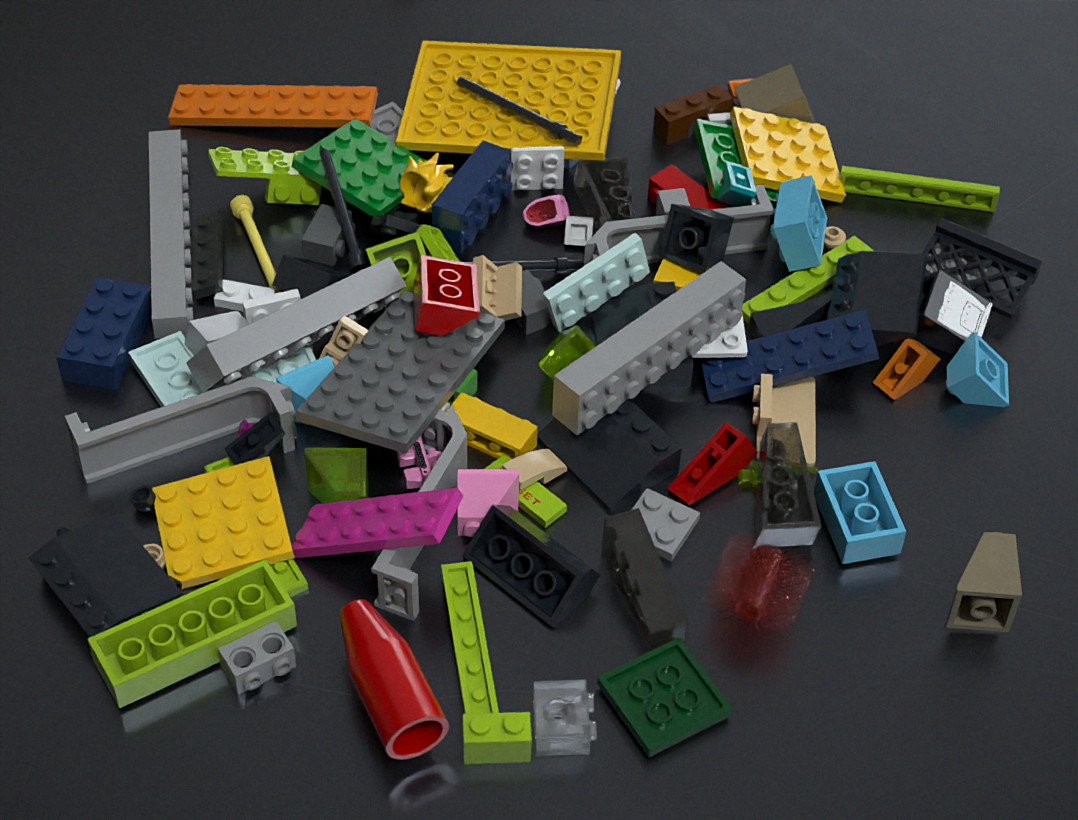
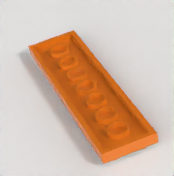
[168,84,378,128]

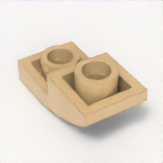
[319,315,369,367]
[502,449,567,491]

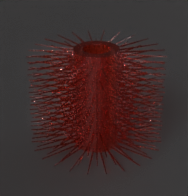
[704,528,816,640]

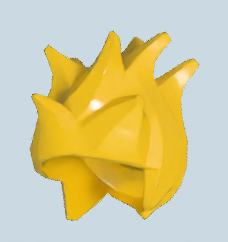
[399,153,453,214]

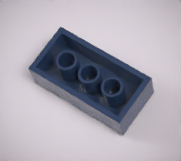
[432,140,513,254]
[56,277,152,390]

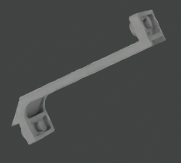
[584,185,774,266]
[65,376,298,484]
[371,404,467,621]

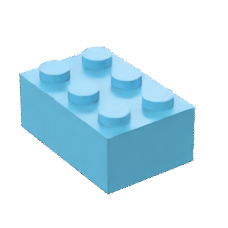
[771,175,827,272]
[813,461,906,564]

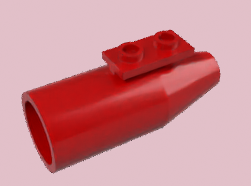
[339,599,449,759]

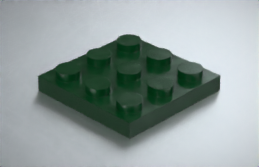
[597,637,733,757]

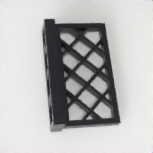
[922,218,1042,319]

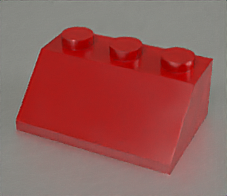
[414,255,480,336]

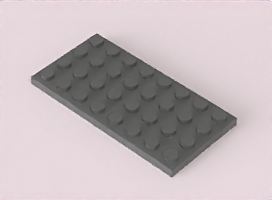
[296,291,505,454]

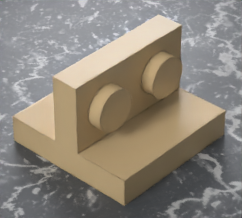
[473,255,522,321]

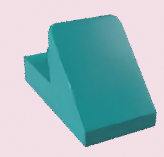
[717,161,757,207]

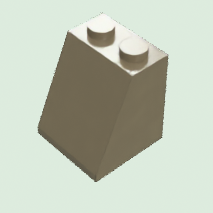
[734,64,815,124]
[946,532,1022,632]

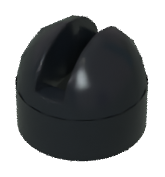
[130,485,156,512]

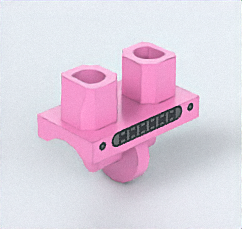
[397,436,443,489]

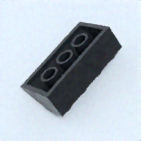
[462,504,600,627]

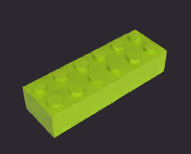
[88,559,297,708]

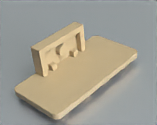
[752,374,816,467]

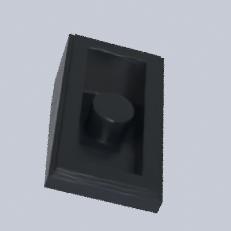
[224,412,286,465]

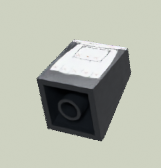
[911,270,992,355]

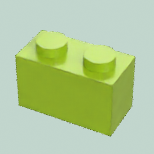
[463,712,532,764]

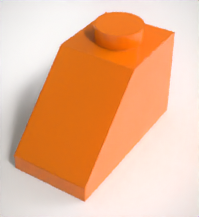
[873,338,940,400]

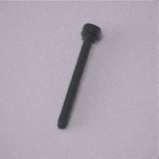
[319,148,371,272]

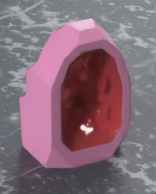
[522,195,570,228]

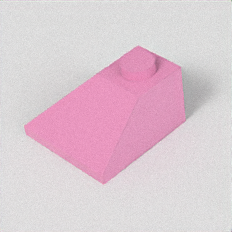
[458,469,519,537]

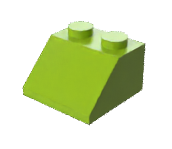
[365,232,427,294]

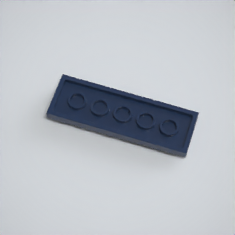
[701,310,879,403]

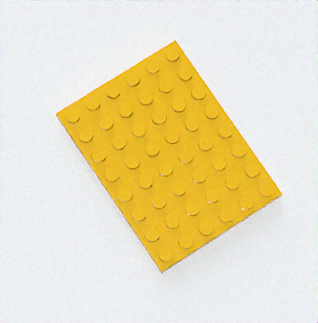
[396,41,621,161]

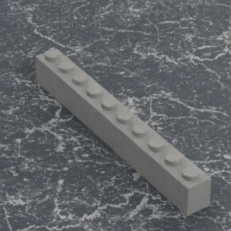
[149,129,194,339]

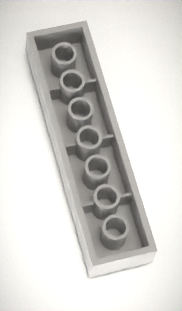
[186,257,407,393]
[552,261,746,435]

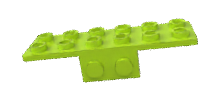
[208,147,322,205]

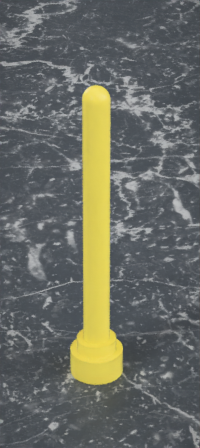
[230,195,281,293]

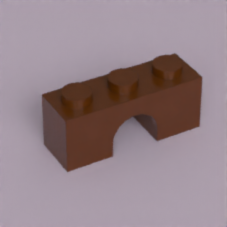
[653,84,733,145]

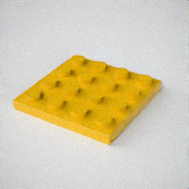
[730,107,846,203]
[152,456,295,589]

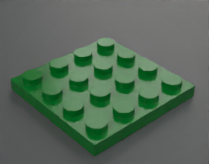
[291,119,427,217]
[693,119,779,209]

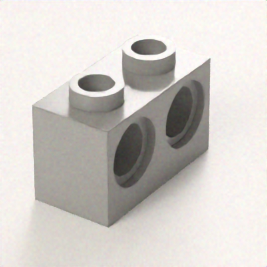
[218,621,296,694]

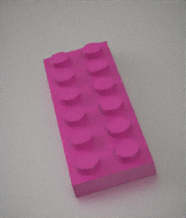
[292,487,463,558]

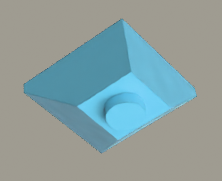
[945,332,1009,407]
[276,355,334,426]

